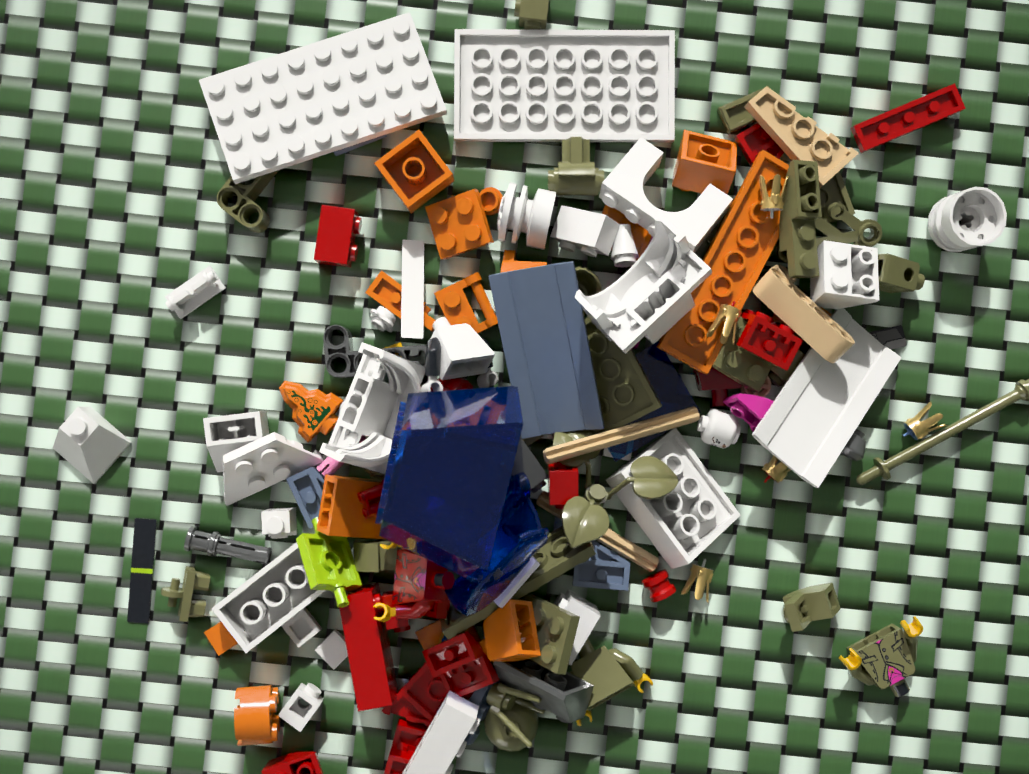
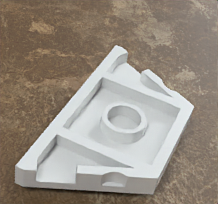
[223,432,323,506]

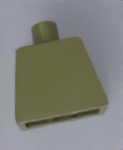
[878,253,925,293]

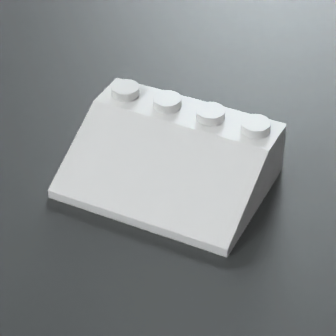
[606,428,740,569]

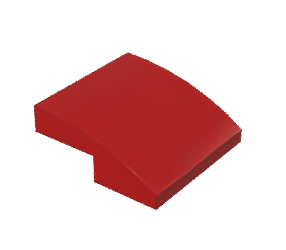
[422,631,500,697]
[384,719,428,774]

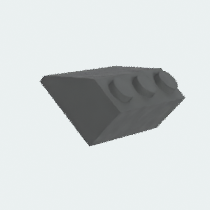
[493,659,594,723]

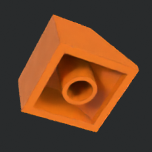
[672,130,737,194]

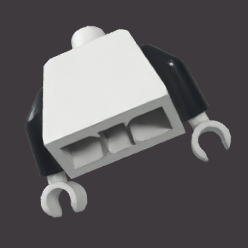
[421,317,499,398]

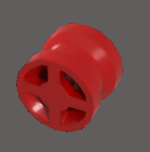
[642,569,676,603]

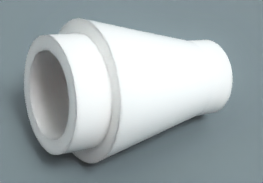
[611,224,639,267]

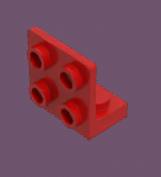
[736,309,803,371]

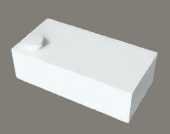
[211,542,326,653]

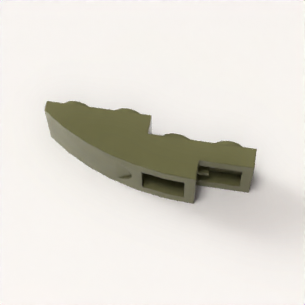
[779,160,822,278]

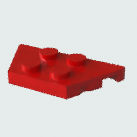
[382,635,473,727]

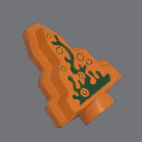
[279,381,344,443]

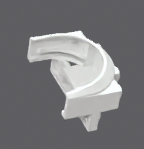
[575,215,712,354]
[319,342,425,474]

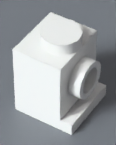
[261,507,297,539]
[278,683,324,732]

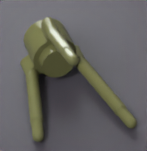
[486,683,545,748]

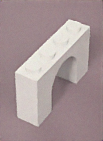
[599,137,733,253]

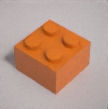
[374,130,455,213]

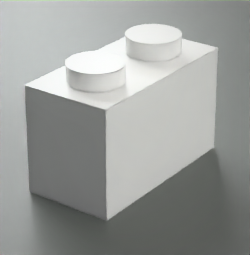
[550,206,620,257]

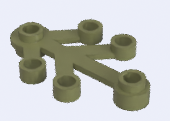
[775,202,882,262]

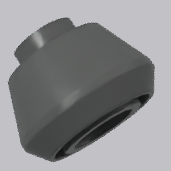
[840,429,867,461]

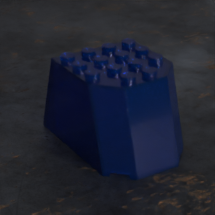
[375,386,523,584]

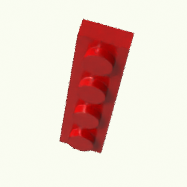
[850,83,966,153]

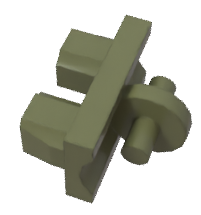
[161,566,210,622]

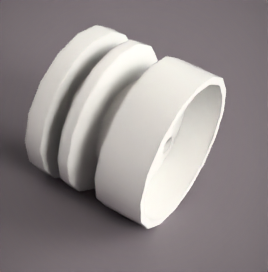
[497,182,556,250]
[928,187,1007,252]

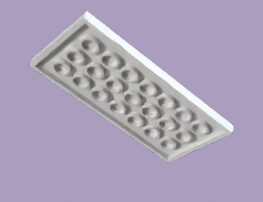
[199,12,447,184]
[454,29,675,143]

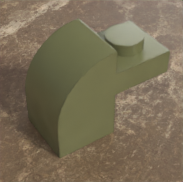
[353,539,402,572]
[783,583,841,632]

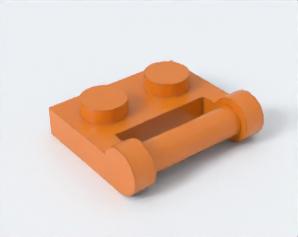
[434,272,498,334]

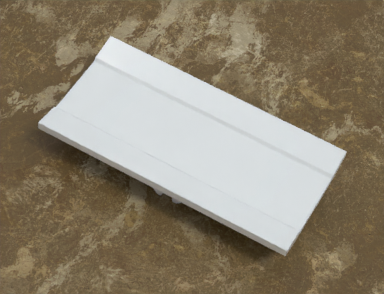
[752,308,902,488]

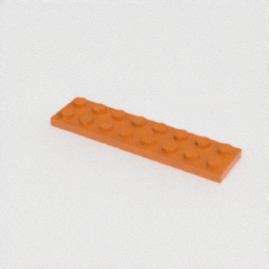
[656,150,789,374]

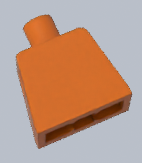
[479,599,541,662]

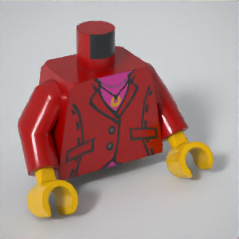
[373,532,455,622]

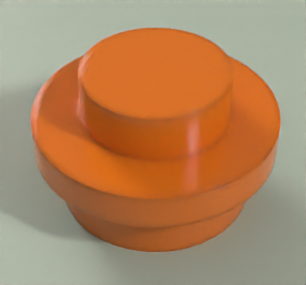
[479,187,503,215]

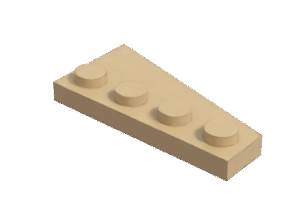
[744,86,859,188]

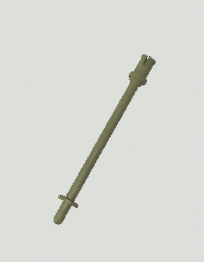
[856,379,1029,485]

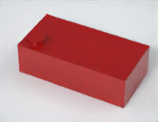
[340,582,398,711]

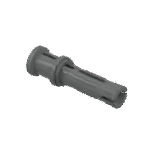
[184,526,272,565]

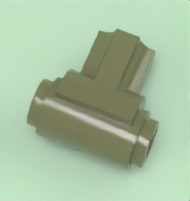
[548,137,604,196]

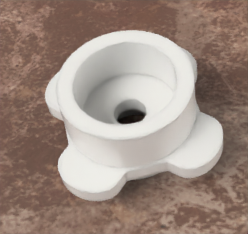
[370,306,396,332]

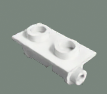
[165,265,226,319]

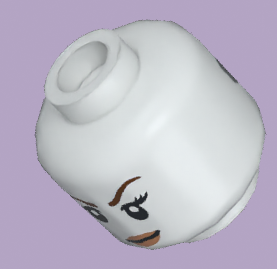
[697,409,741,448]

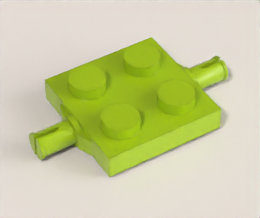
[296,517,362,608]

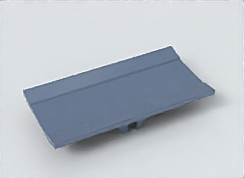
[488,261,605,439]

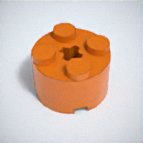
[234,685,280,746]

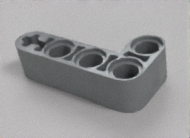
[323,325,426,378]

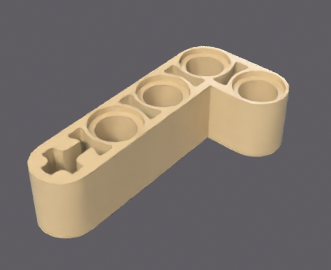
[752,264,855,364]

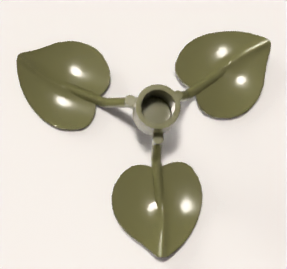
[552,430,678,549]

